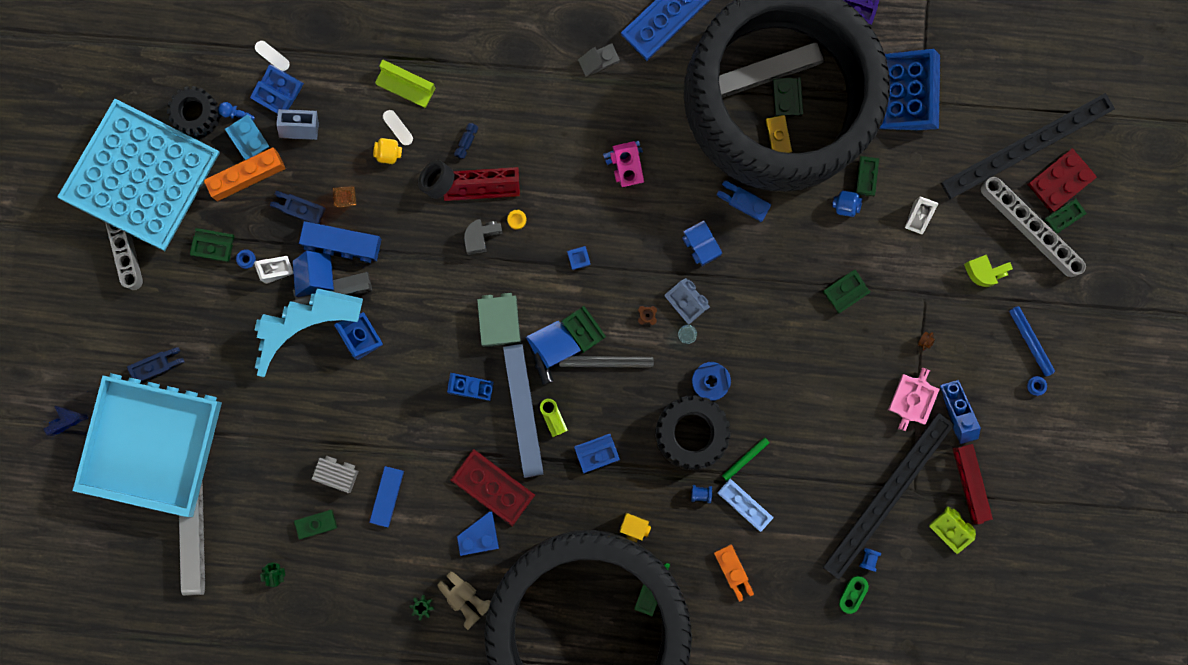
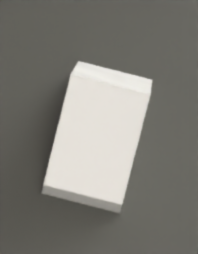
[905,197,938,235]
[254,256,293,284]

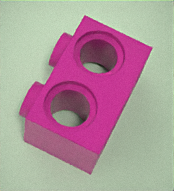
[610,141,644,187]

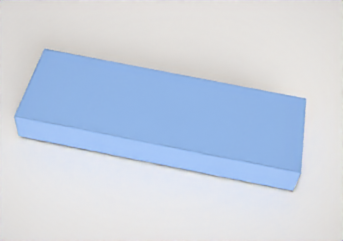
[717,479,774,532]

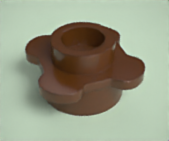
[638,306,657,325]
[918,332,935,351]

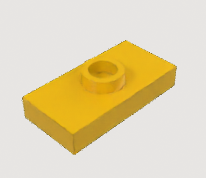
[765,115,792,153]

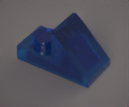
[44,406,88,436]

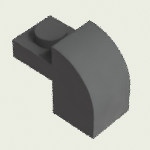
[464,219,503,255]

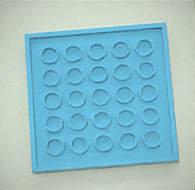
[58,99,220,251]

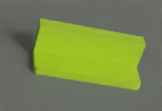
[375,60,436,108]

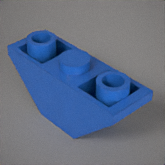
[447,373,493,401]

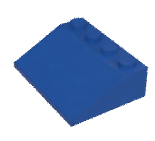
[880,49,940,130]

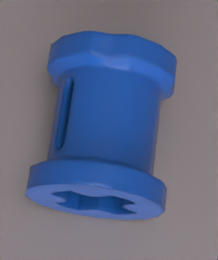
[691,485,712,503]
[859,548,881,572]

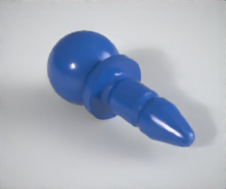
[218,102,255,120]

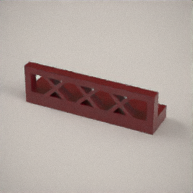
[444,167,520,201]
[953,444,993,524]

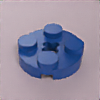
[692,362,731,401]

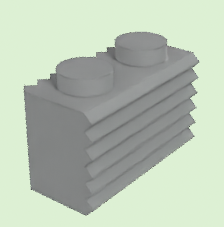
[312,455,359,493]

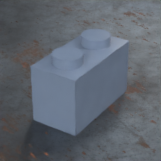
[277,109,319,140]

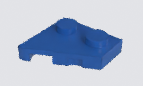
[457,512,499,556]

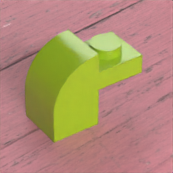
[964,255,1013,287]

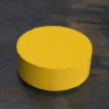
[507,210,527,230]

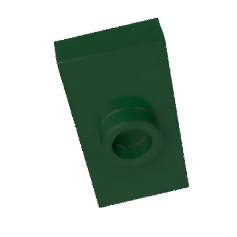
[855,156,879,197]
[1043,198,1087,234]
[294,510,337,539]

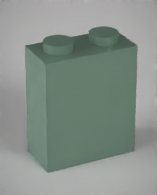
[477,293,521,347]

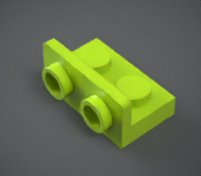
[929,506,976,554]

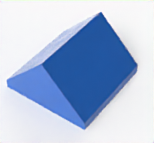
[293,251,334,297]
[334,312,383,360]

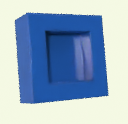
[567,246,591,270]

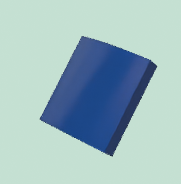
[250,65,304,114]
[526,321,581,369]

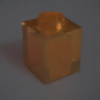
[332,185,356,208]

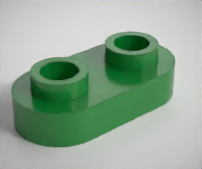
[839,576,869,614]

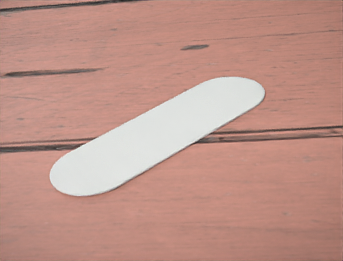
[255,41,289,71]
[383,110,413,145]

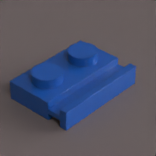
[574,434,620,473]

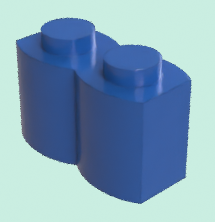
[682,220,722,266]

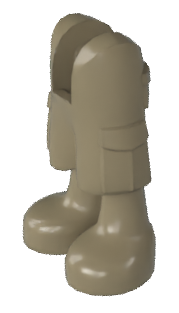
[437,571,491,630]

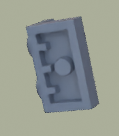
[664,278,710,325]

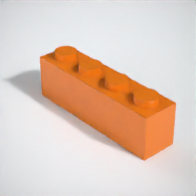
[204,148,286,201]

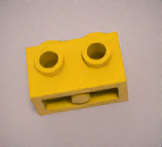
[619,513,651,542]

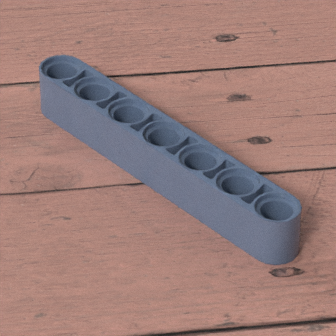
[503,344,544,478]

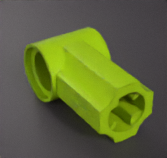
[540,399,568,437]

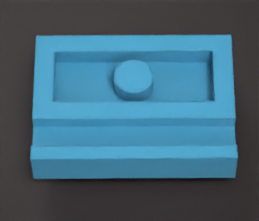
[225,114,270,160]

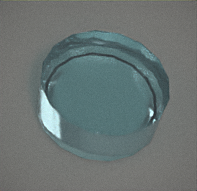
[678,325,697,344]

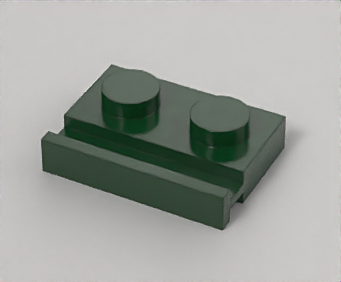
[772,77,803,117]
[190,228,235,263]
[823,270,871,314]
[561,306,606,353]

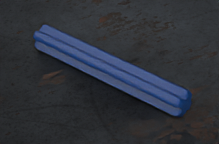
[1009,306,1055,376]

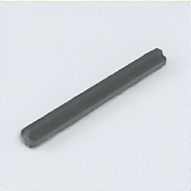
[559,356,654,367]

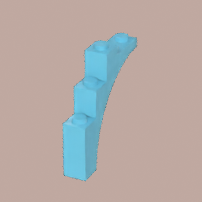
[255,288,363,377]

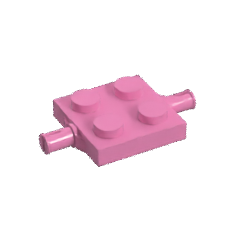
[888,368,939,431]

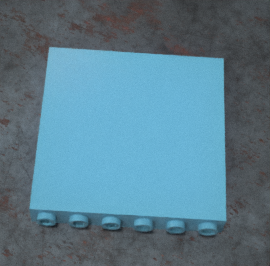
[73,373,222,517]

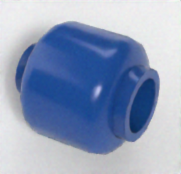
[833,191,862,217]

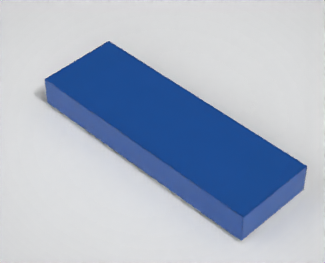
[369,466,404,527]

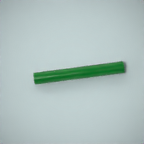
[722,437,770,481]

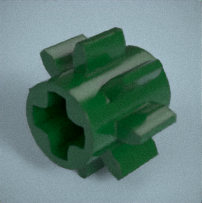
[260,563,285,587]
[409,595,434,620]

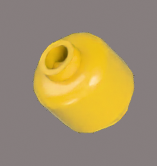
[373,138,402,164]

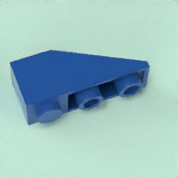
[940,380,981,444]

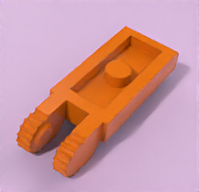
[714,544,754,602]

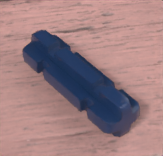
[454,123,478,159]

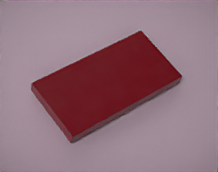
[451,449,535,526]

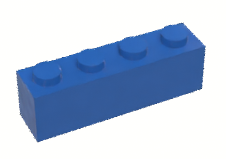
[299,221,382,263]

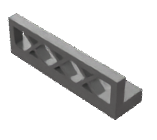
[293,272,373,306]

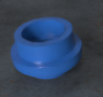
[236,250,256,269]
[1027,376,1047,396]

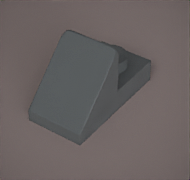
[578,44,620,77]

